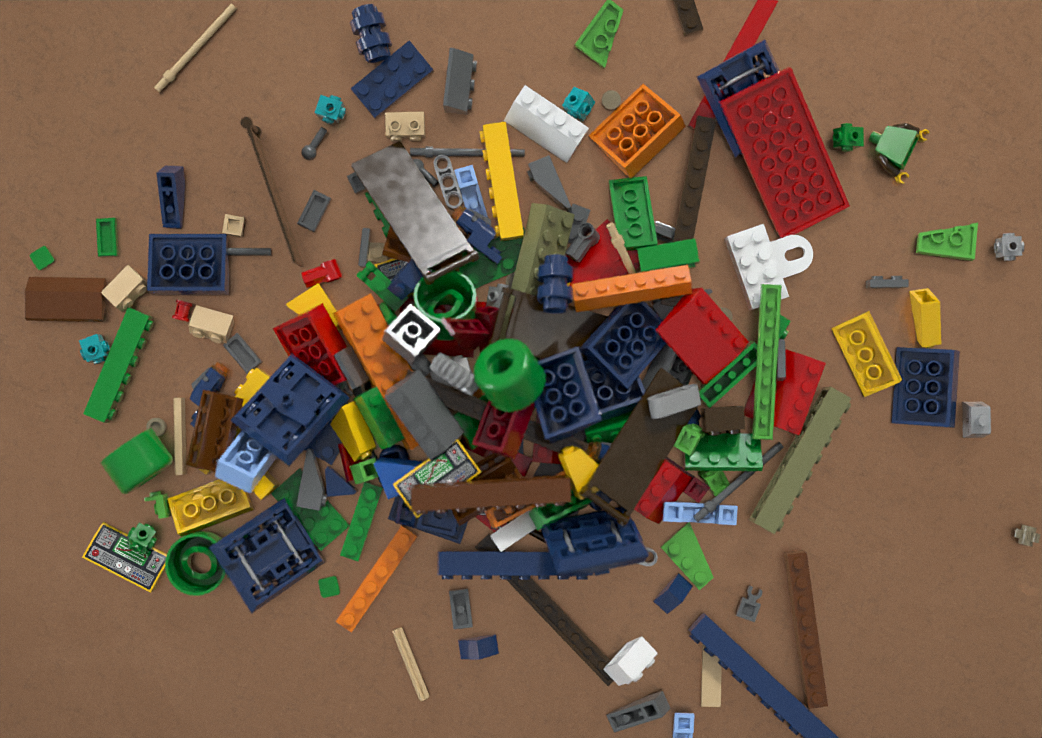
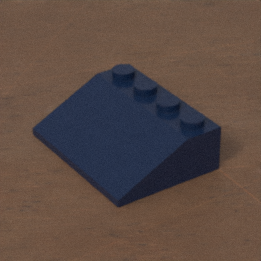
[147,234,229,295]
[580,301,666,389]
[534,347,602,444]
[892,347,960,428]
[583,360,645,423]

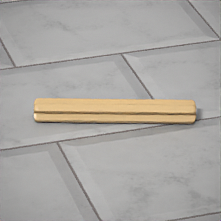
[393,627,429,701]

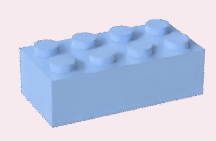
[215,430,285,493]

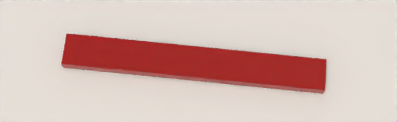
[688,0,778,130]

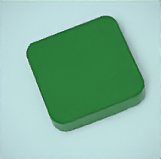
[30,246,55,270]
[318,576,340,598]

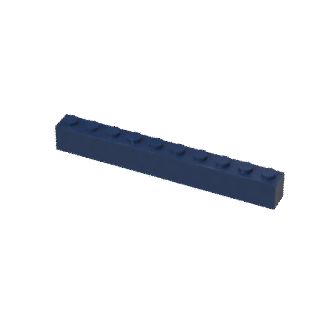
[688,613,839,738]

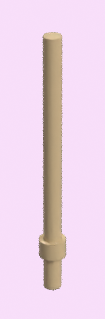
[154,4,237,93]
[607,223,655,312]

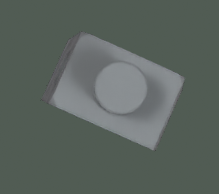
[962,402,991,438]

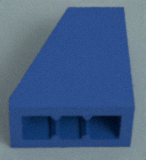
[374,457,424,499]

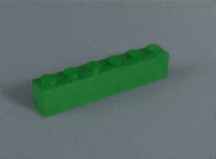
[83,307,154,423]

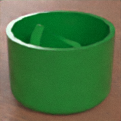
[414,270,476,340]
[473,339,545,412]
[100,428,173,494]
[165,531,232,596]

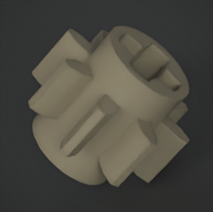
[1014,525,1041,547]

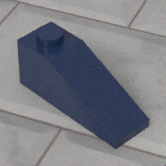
[156,165,185,228]

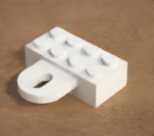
[724,224,813,311]

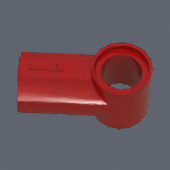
[301,259,342,288]

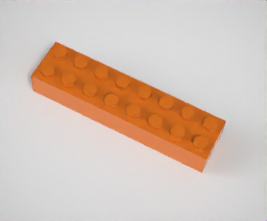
[333,293,419,450]

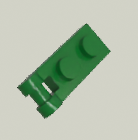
[356,261,409,312]

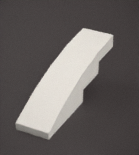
[490,508,536,552]

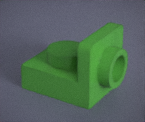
[674,424,706,456]
[698,471,730,496]
[144,491,171,519]

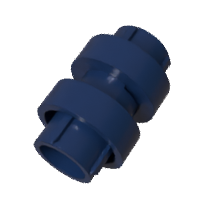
[350,4,392,63]
[537,254,573,314]

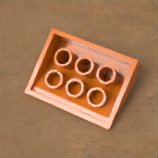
[588,84,686,179]

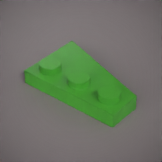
[574,0,623,68]
[916,223,978,261]
[661,522,714,590]

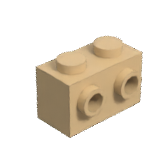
[385,112,425,142]
[101,265,147,312]
[188,305,234,344]

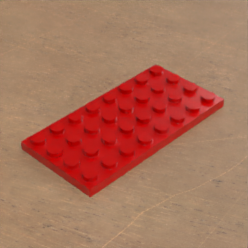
[719,67,850,239]

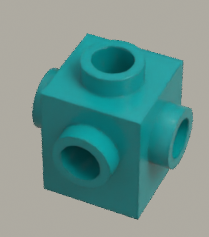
[562,87,595,121]
[315,95,346,124]
[79,334,110,365]

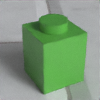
[349,458,379,484]

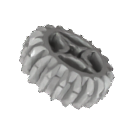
[430,353,479,395]

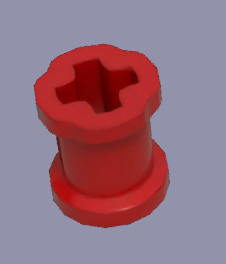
[172,299,193,322]

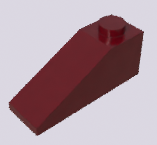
[441,318,489,350]

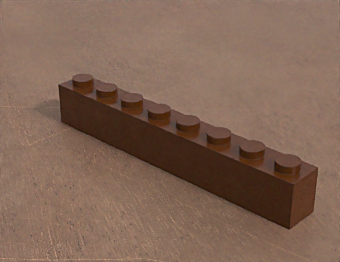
[410,475,571,514]
[784,550,828,709]

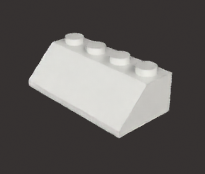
[504,85,589,163]

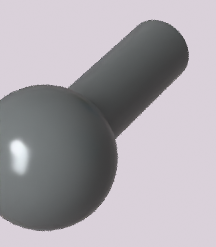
[301,127,327,160]
[413,158,439,187]

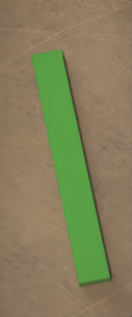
[752,284,782,440]

